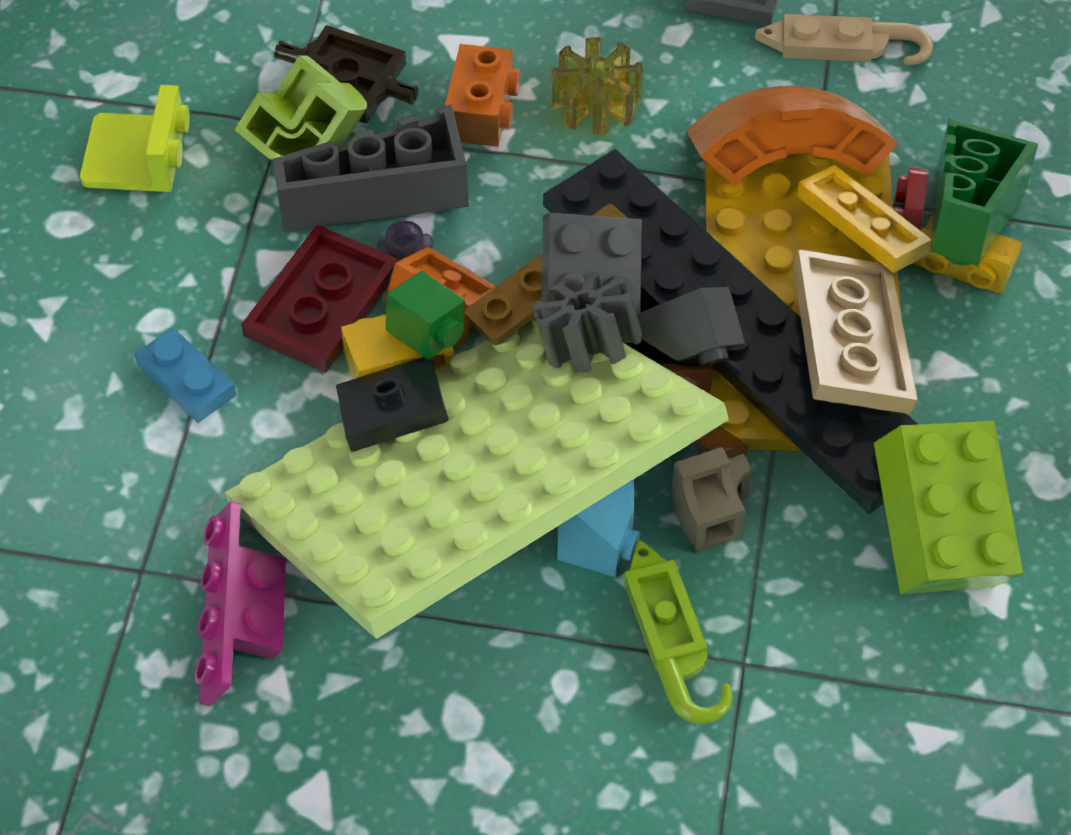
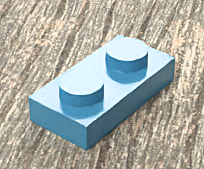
[134,327,236,423]

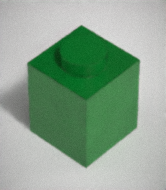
[385,270,465,360]

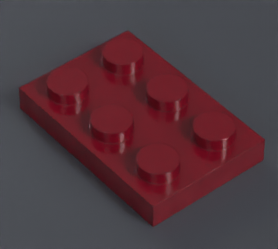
[241,225,399,373]

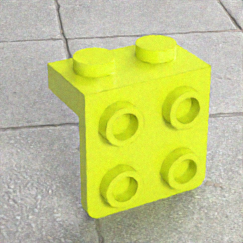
[80,85,190,192]

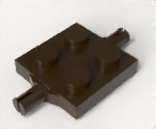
[274,25,418,124]

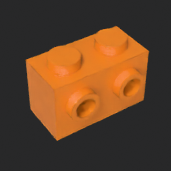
[445,44,521,147]

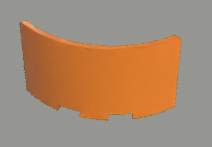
[687,86,899,187]

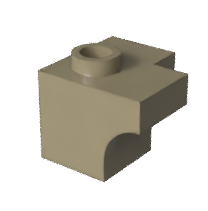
[671,447,752,553]

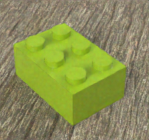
[874,421,1024,595]

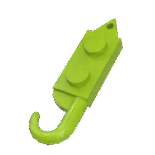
[624,540,733,725]

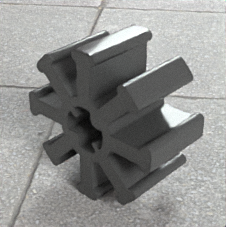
[532,273,643,373]

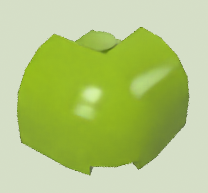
[235,55,367,161]

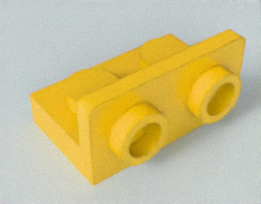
[912,212,1023,294]

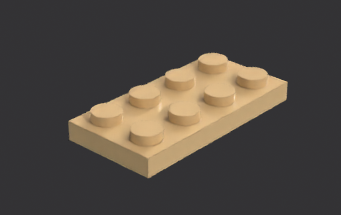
[793,249,918,414]

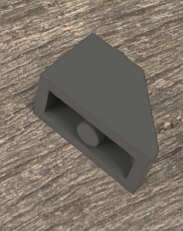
[637,287,745,367]

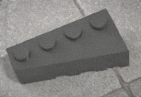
[273,104,469,232]

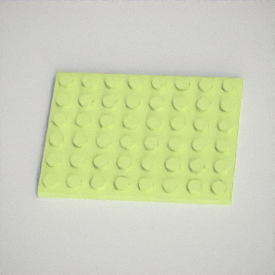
[224,317,729,639]

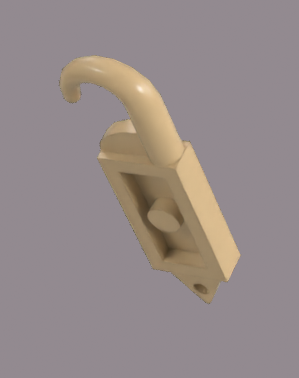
[755,14,933,65]

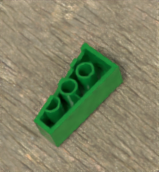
[931,119,1038,266]

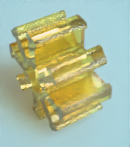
[552,37,643,135]

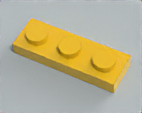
[797,164,932,273]

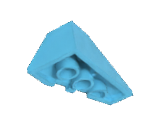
[557,479,640,578]

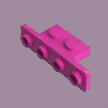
[195,501,286,706]

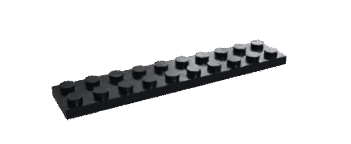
[543,149,918,514]

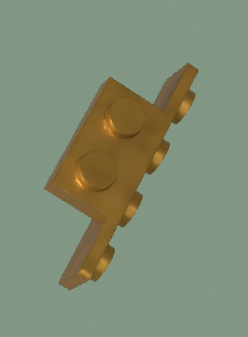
[465,204,627,345]

